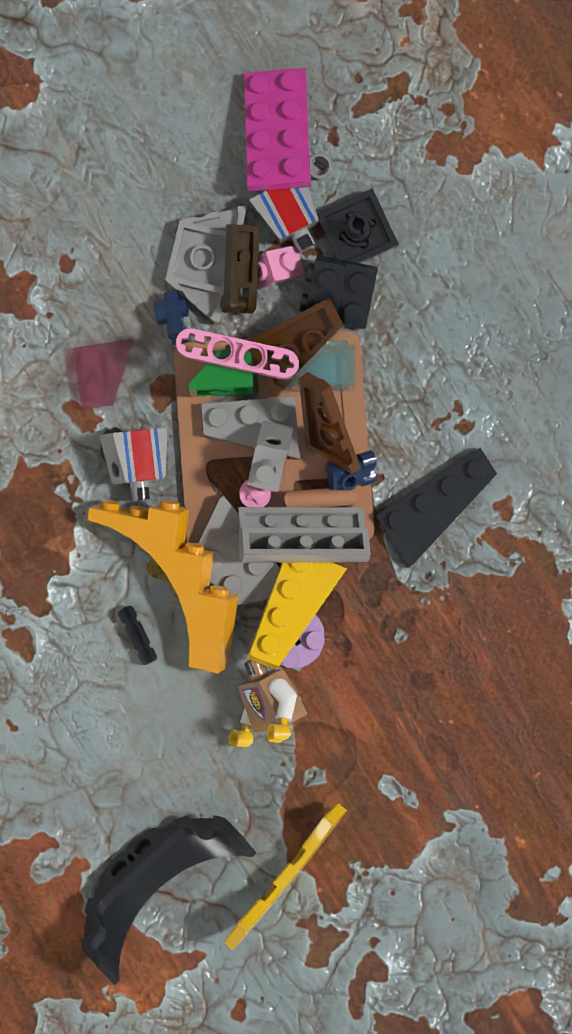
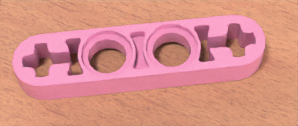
[176,329,299,380]

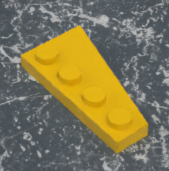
[247,562,347,670]

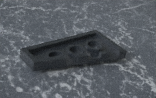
[375,448,497,568]

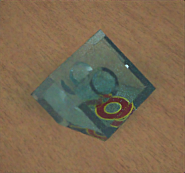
[292,340,356,392]

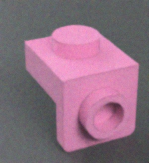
[257,246,305,289]

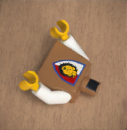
[229,660,307,747]

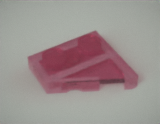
[73,339,133,411]

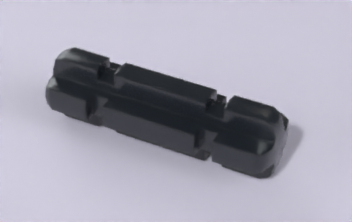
[118,606,157,665]

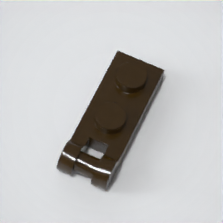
[220,224,260,314]

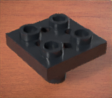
[317,188,399,263]

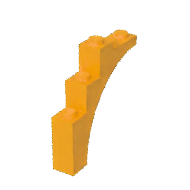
[88,500,239,674]

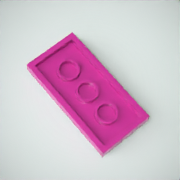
[244,68,311,191]

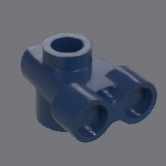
[154,291,189,345]
[325,450,377,490]

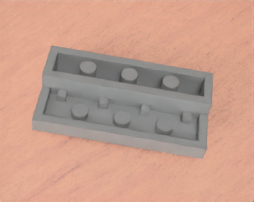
[237,507,371,563]

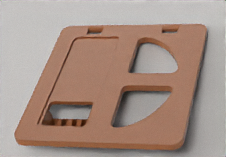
[174,331,374,543]

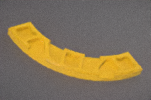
[224,803,347,951]

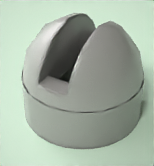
[310,153,333,179]

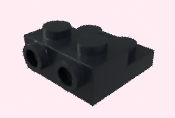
[299,255,378,330]

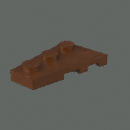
[248,298,344,397]
[299,372,360,475]

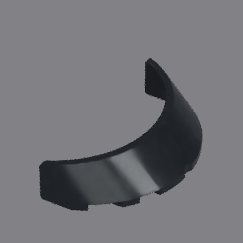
[81,815,257,985]

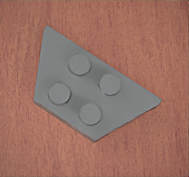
[165,205,247,324]
[198,495,280,605]

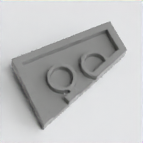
[201,397,300,460]

